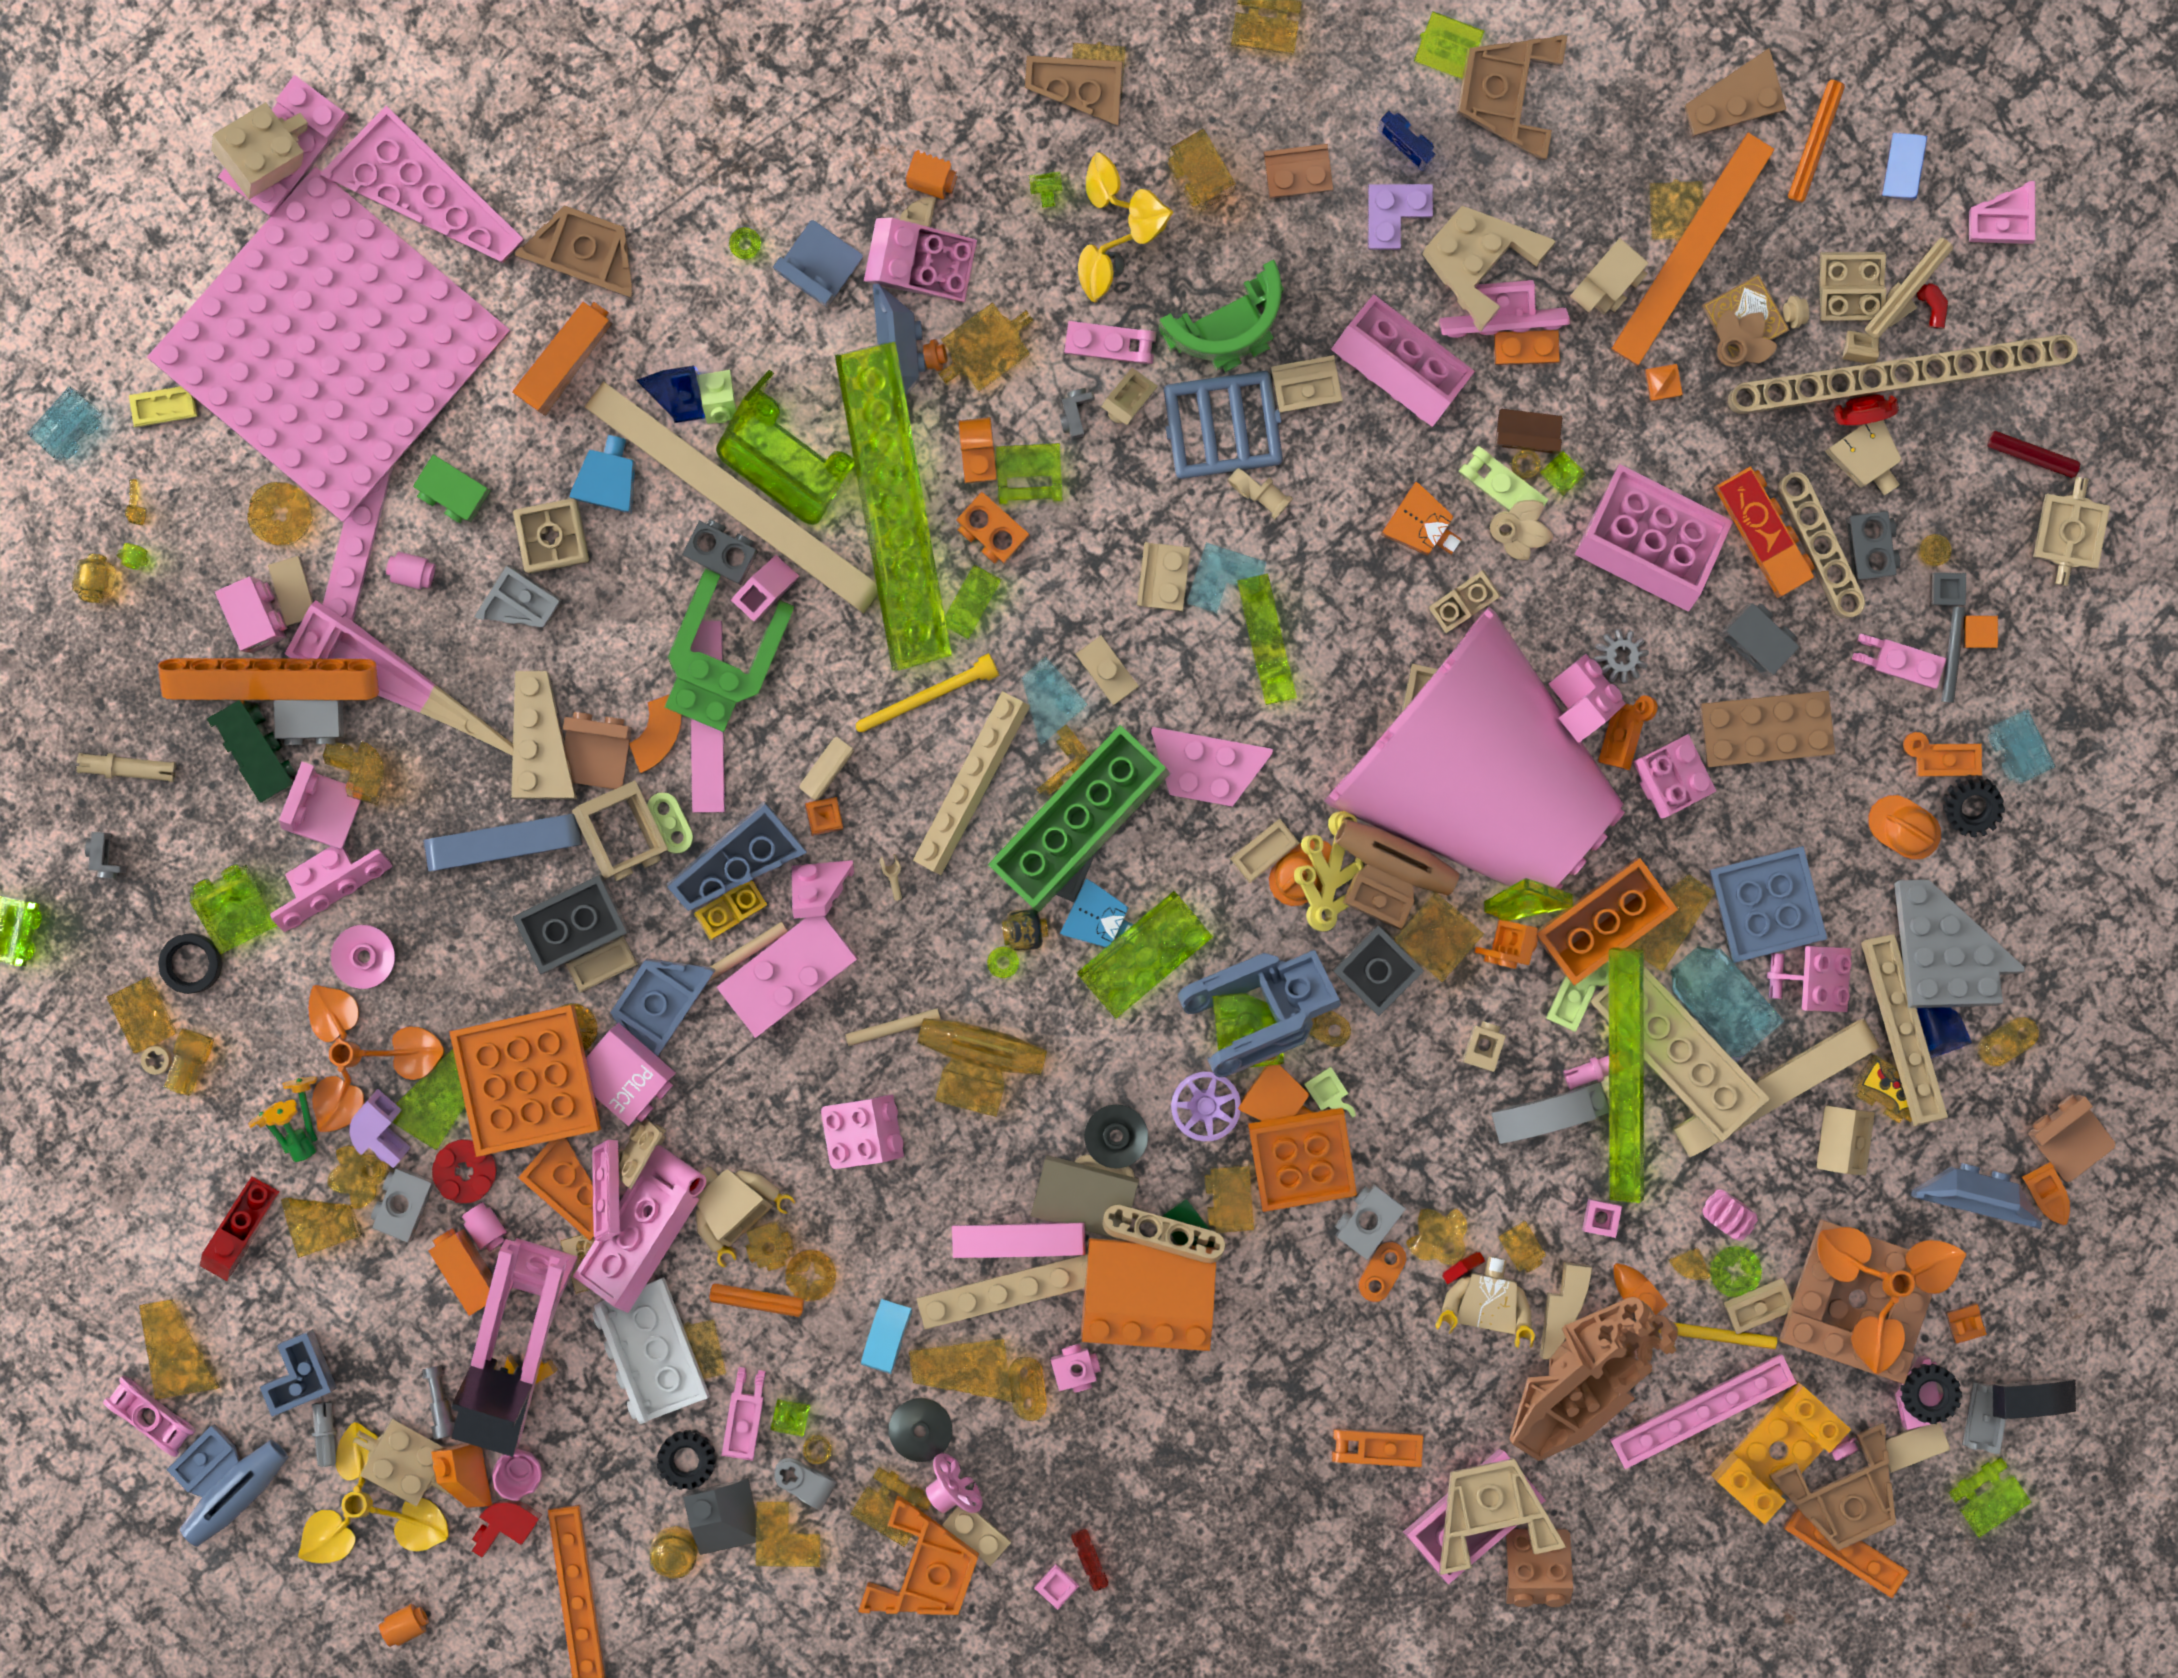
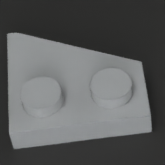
[474,565,562,627]

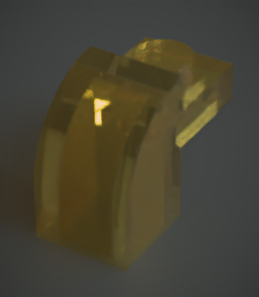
[323,741,385,805]

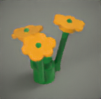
[248,1076,317,1162]

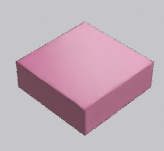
[1034,1564,1079,1610]

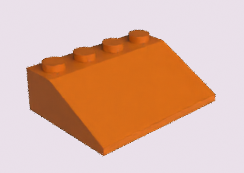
[1081,1238,1217,1351]

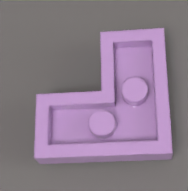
[1368,184,1433,250]

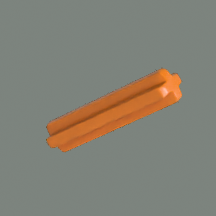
[709,1284,804,1317]

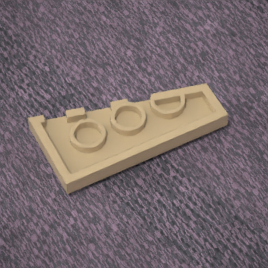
[511,671,577,799]

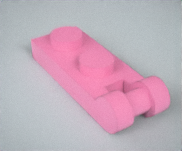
[1064,321,1157,364]

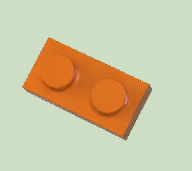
[1494,330,1560,365]

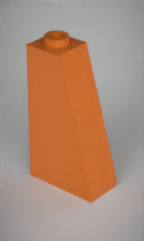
[512,302,612,416]

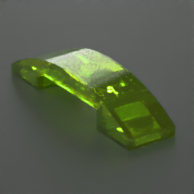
[1237,573,1297,705]

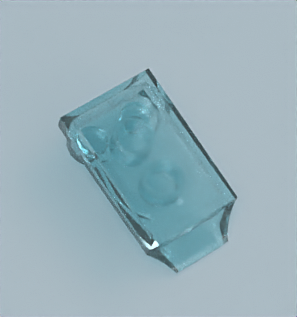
[1670,946,1784,1063]

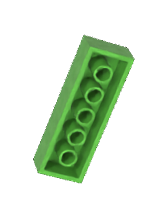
[988,725,1171,912]

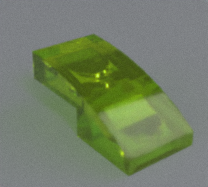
[941,564,1002,640]

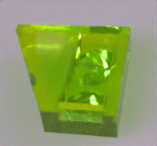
[1484,878,1573,921]

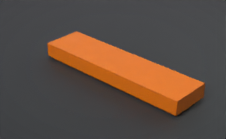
[1783,1507,1909,1599]

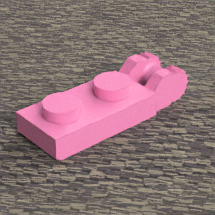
[1852,634,1946,689]
[721,1367,766,1461]

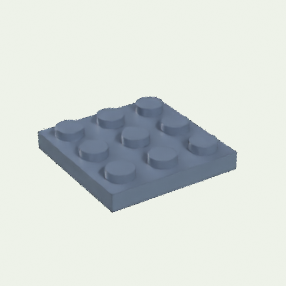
[1709,846,1827,963]

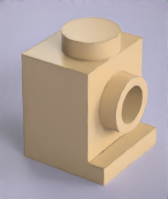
[1462,1021,1506,1072]

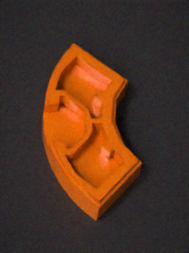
[629,694,682,773]

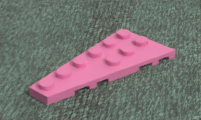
[320,106,525,263]

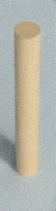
[708,922,788,983]
[845,1008,941,1046]

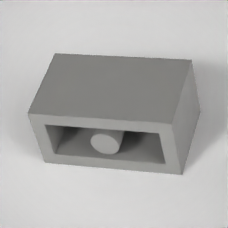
[274,700,344,745]

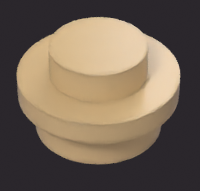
[1783,296,1809,328]

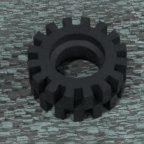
[1943,775,2005,837]
[1900,1364,1962,1424]
[657,1430,716,1490]

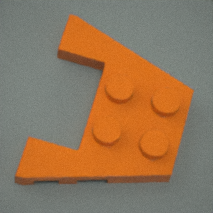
[858,1496,979,1615]

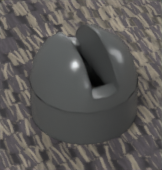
[1105,252,1125,278]

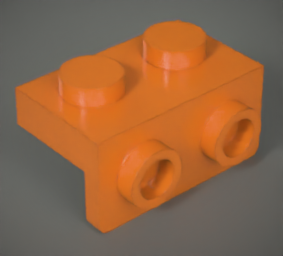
[1474,919,1538,969]

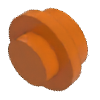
[923,339,947,371]

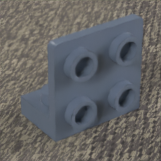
[773,220,863,308]

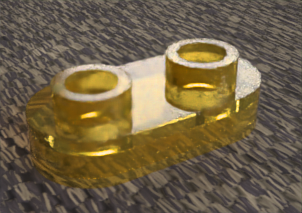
[1309,1010,1351,1047]
[1978,1017,2039,1066]
[1009,1357,1047,1421]

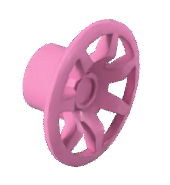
[926,1453,983,1513]

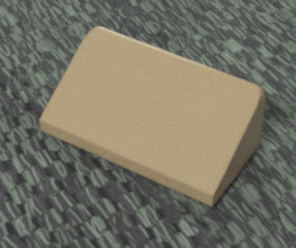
[799,737,854,801]

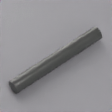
[1941,606,1966,703]

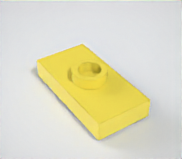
[129,386,199,428]

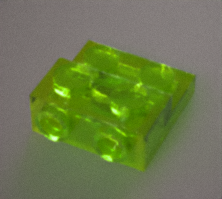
[189,864,277,954]
[0,895,42,966]

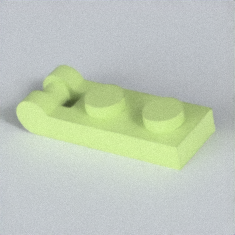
[1458,446,1549,511]

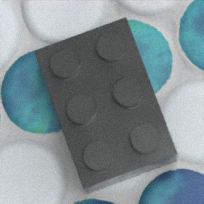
[513,875,630,974]

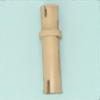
[77,753,176,782]

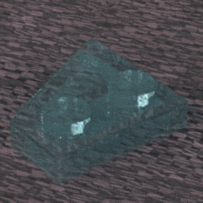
[1022,656,1088,745]

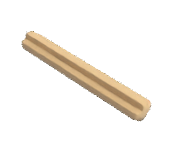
[1865,238,1953,339]

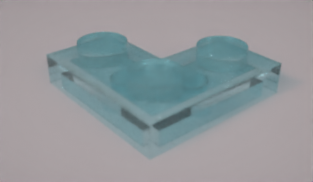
[1186,542,1267,614]

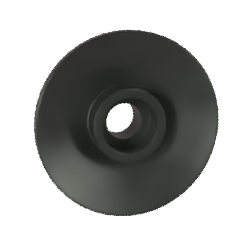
[1084,1104,1148,1168]
[889,1398,953,1462]

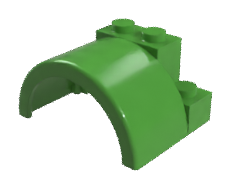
[1158,259,1284,373]

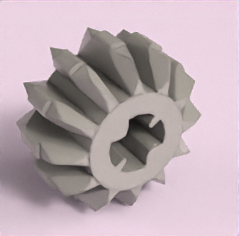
[1594,629,1649,684]

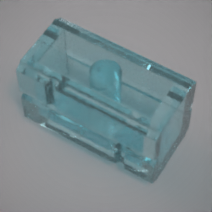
[27,386,103,461]
[1988,709,2056,784]

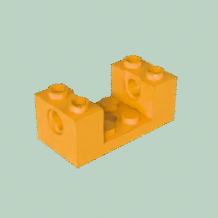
[1711,1381,1851,1525]

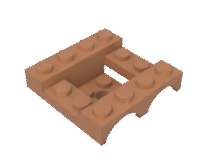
[1779,1219,1932,1384]

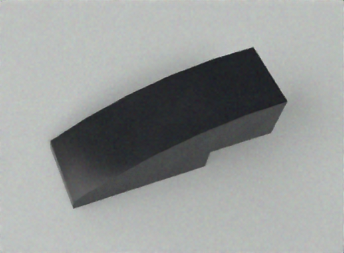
[1992,1379,2076,1419]

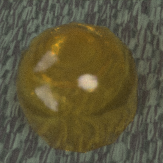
[649,1526,698,1579]

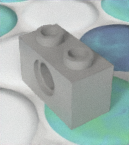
[371,1167,434,1243]
[1335,1184,1406,1260]

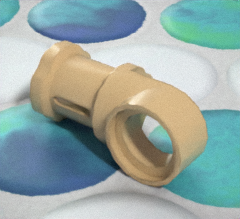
[1227,468,1294,520]

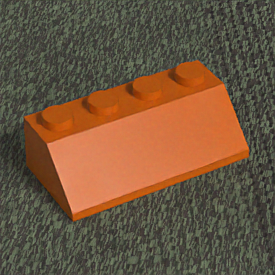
[1537,858,1678,986]

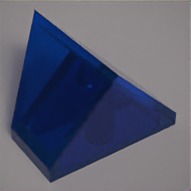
[636,365,705,423]
[1916,1007,1972,1058]

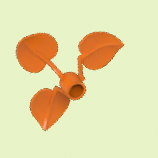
[308,985,445,1132]
[1817,1227,1966,1374]

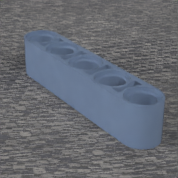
[423,814,582,872]

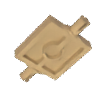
[2033,477,2110,586]
[353,1419,449,1506]

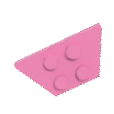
[1151,727,1273,807]

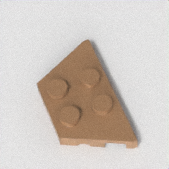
[515,205,633,298]

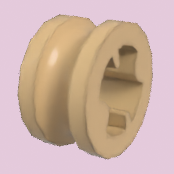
[141,1045,172,1075]

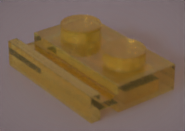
[106,976,178,1054]

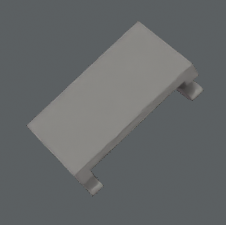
[1962,1382,2006,1454]

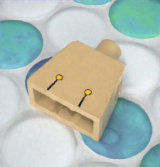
[1825,420,1902,495]

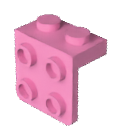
[821,1094,904,1169]

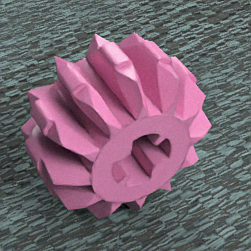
[1702,1190,1758,1241]

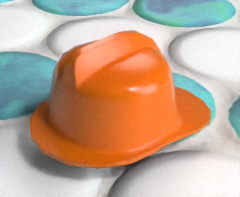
[1868,795,1941,860]
[1269,840,1332,906]

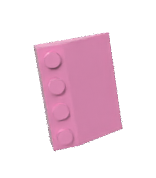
[1574,464,1733,612]

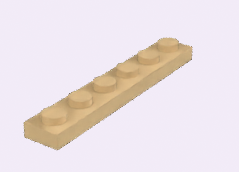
[913,691,1030,875]
[1861,934,1948,1127]
[917,1253,1088,1330]

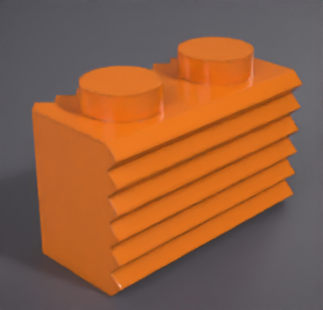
[905,150,958,200]

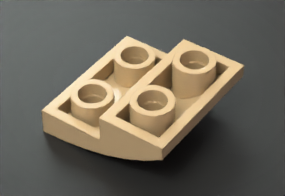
[1819,252,1886,321]

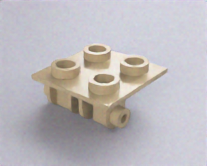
[618,1118,666,1189]

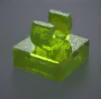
[1029,171,1063,208]

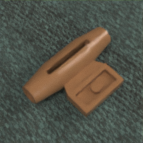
[1335,820,1460,929]

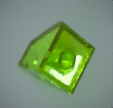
[1212,993,1284,1068]

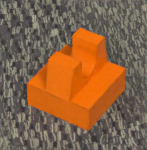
[1945,1303,1987,1344]

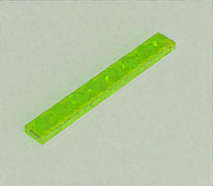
[1609,947,1644,1203]

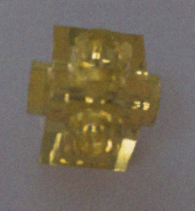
[745,1220,794,1271]

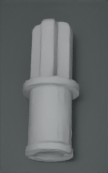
[312,1402,337,1467]

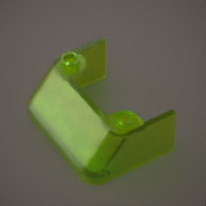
[716,370,872,525]

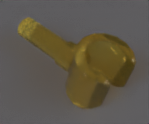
[125,479,146,525]

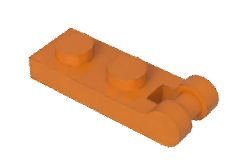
[1332,1428,1423,1467]

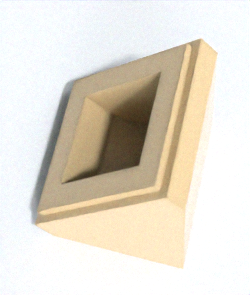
[1842,331,1879,364]

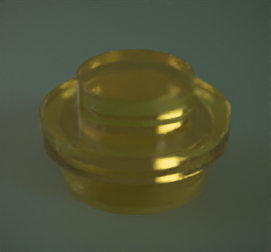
[1919,534,1952,566]

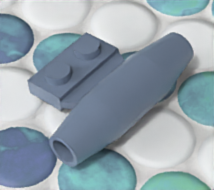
[166,1424,288,1547]

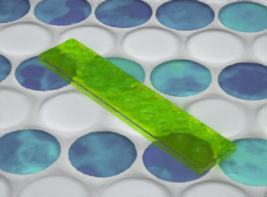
[835,342,952,671]

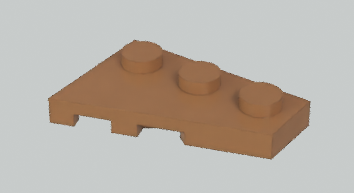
[1684,48,1786,137]
[1025,56,1123,126]

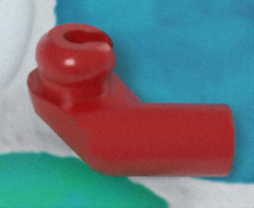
[1917,283,1948,329]

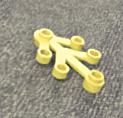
[1294,811,1364,932]

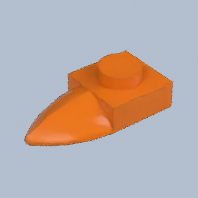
[2022,1162,2070,1225]
[1613,1263,1669,1315]

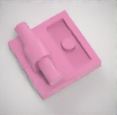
[1632,734,1716,818]

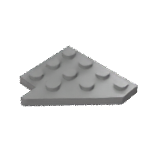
[1894,880,2025,1008]

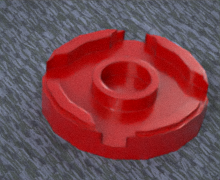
[1833,394,1899,425]

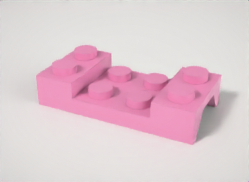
[218,75,349,217]

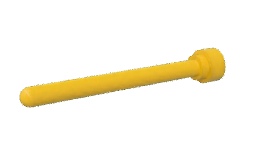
[855,653,1000,732]

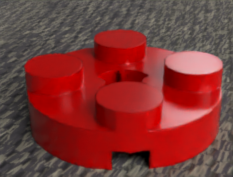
[432,1139,497,1203]

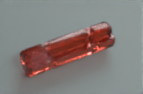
[1071,1529,1108,1591]

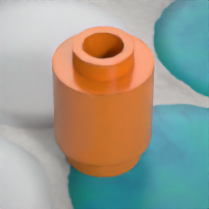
[378,1603,429,1647]

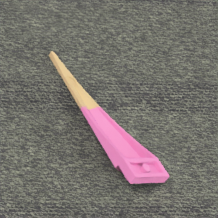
[285,600,513,756]

